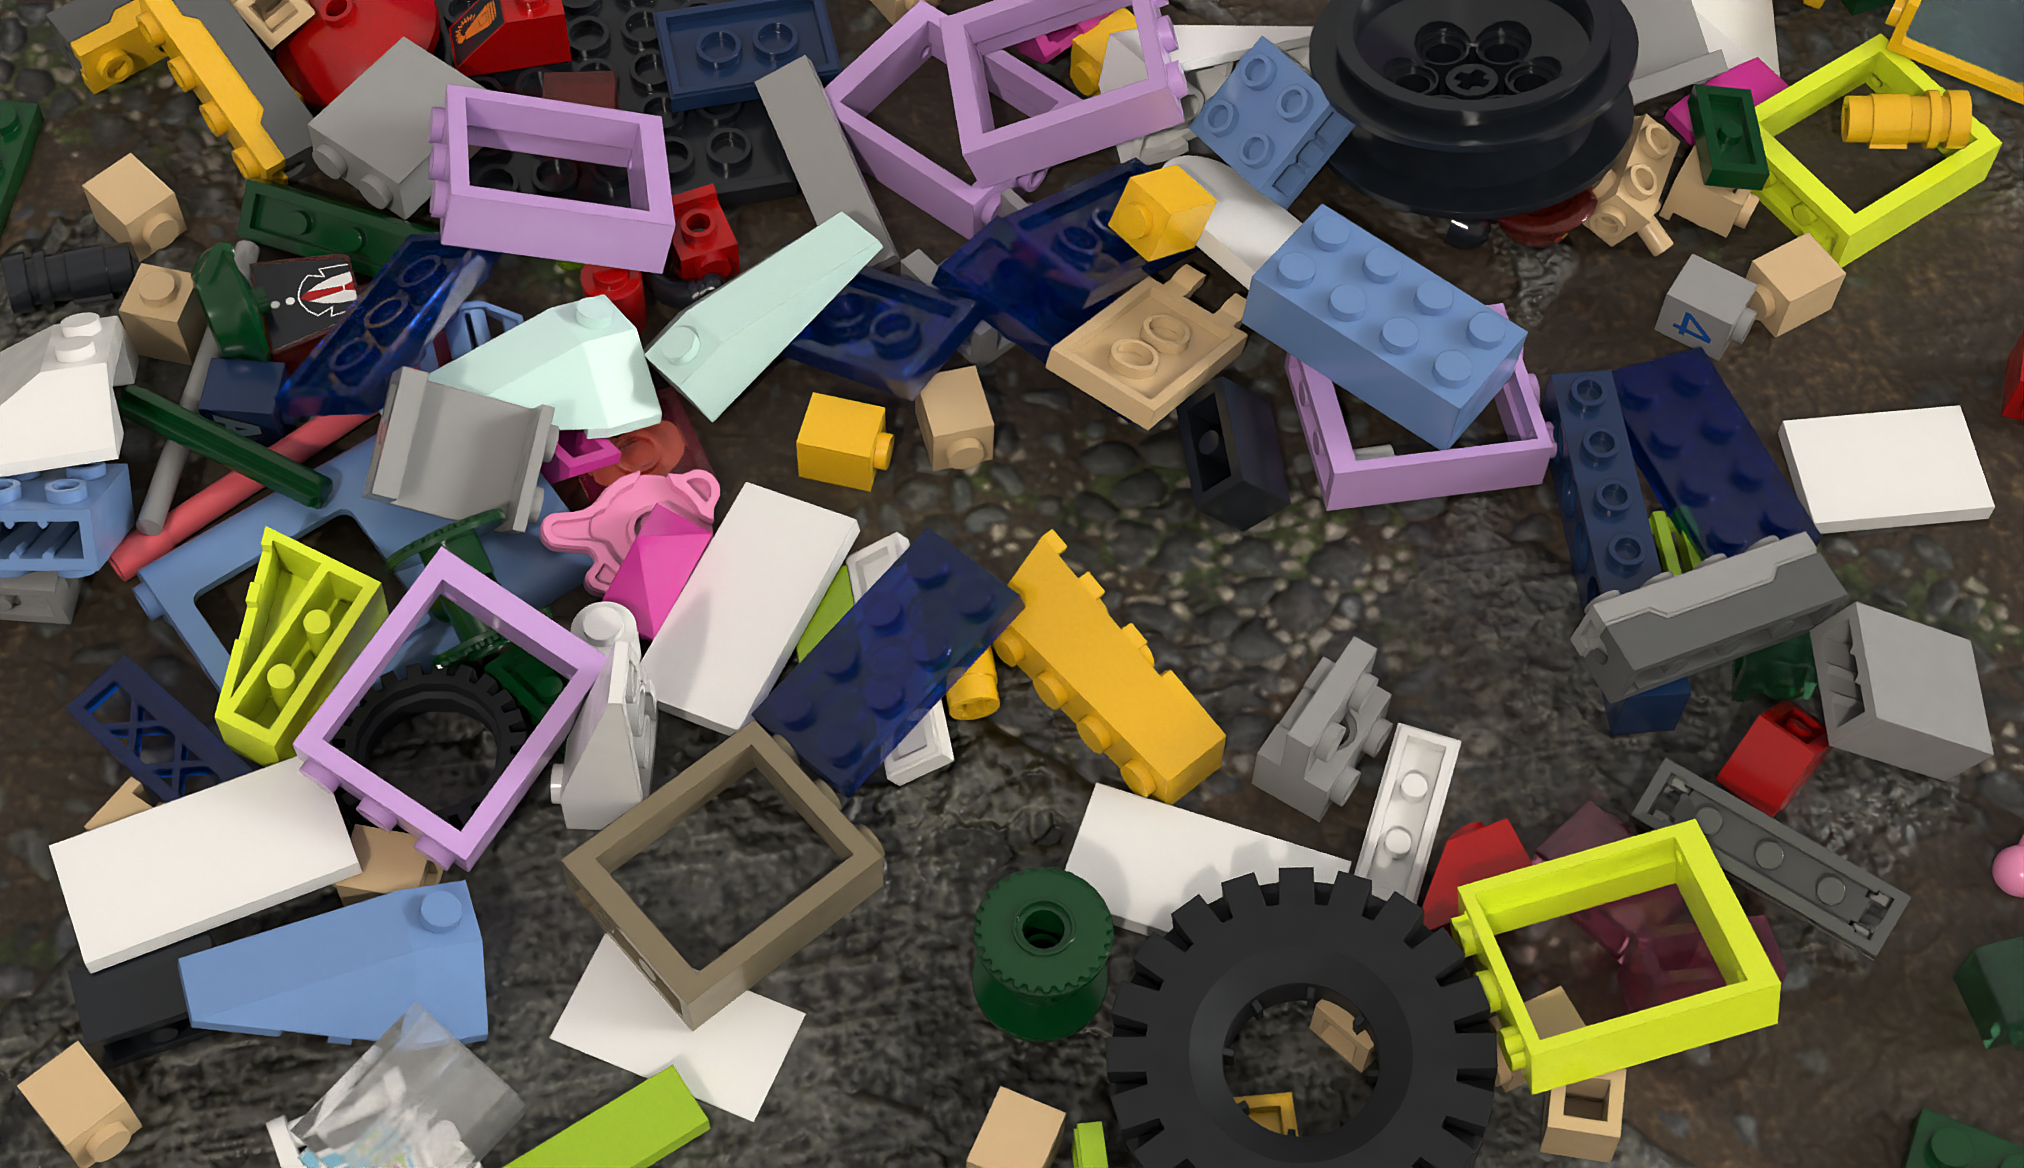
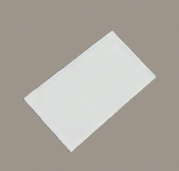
[550,933,806,1122]

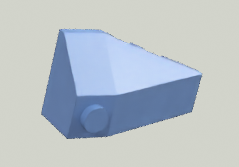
[177,880,488,1053]

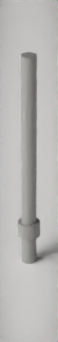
[136,240,260,536]

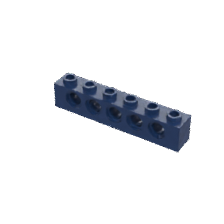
[1540,370,1691,735]

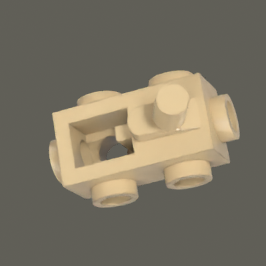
[1577,113,1680,257]

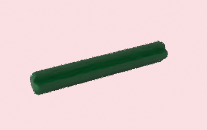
[116,384,333,509]

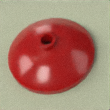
[276,0,441,111]

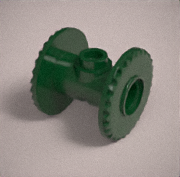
[385,508,553,670]
[972,867,1114,1043]

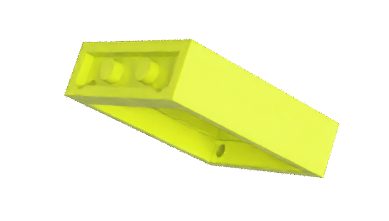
[1751,33,2002,268]
[1450,819,1781,1095]

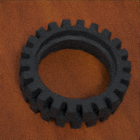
[331,663,529,842]

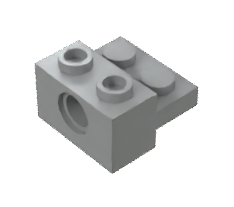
[1251,636,1393,822]

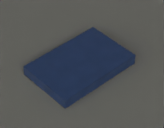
[652,0,842,113]

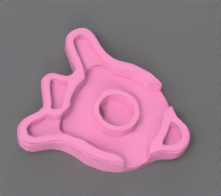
[539,469,720,640]

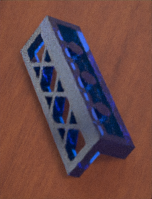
[65,654,254,804]

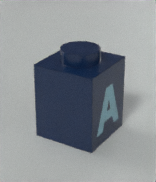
[198,358,302,448]

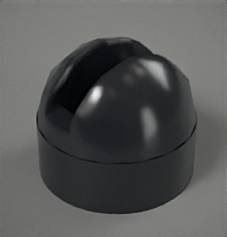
[1444,219,1491,251]

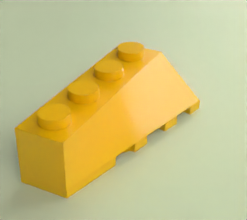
[990,529,1226,806]

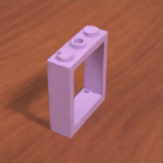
[824,0,1083,242]
[939,0,1189,189]
[427,84,675,274]
[1284,303,1557,511]
[292,546,607,873]

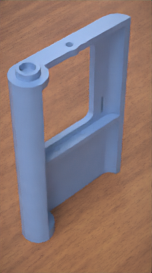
[132,433,593,726]

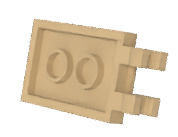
[1045,264,1248,430]

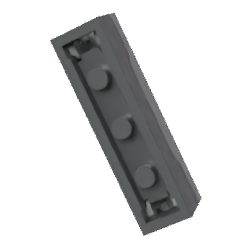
[1570,531,1848,704]
[1631,757,1911,961]

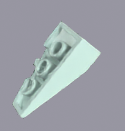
[643,211,883,423]
[378,294,662,439]

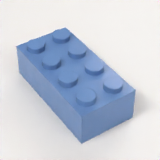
[1242,204,1528,451]

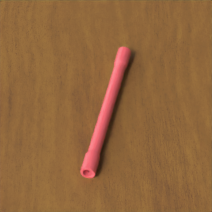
[107,330,452,582]

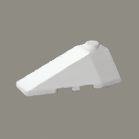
[1098,25,1314,170]
[551,641,659,830]

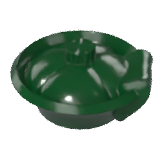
[191,241,272,363]

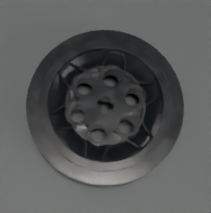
[1309,0,1639,220]

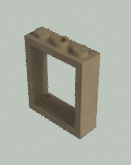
[561,719,885,1032]

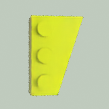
[214,526,389,767]

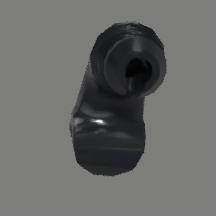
[641,252,724,311]

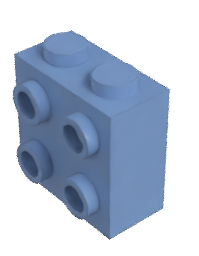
[1188,35,1356,210]
[0,461,135,578]

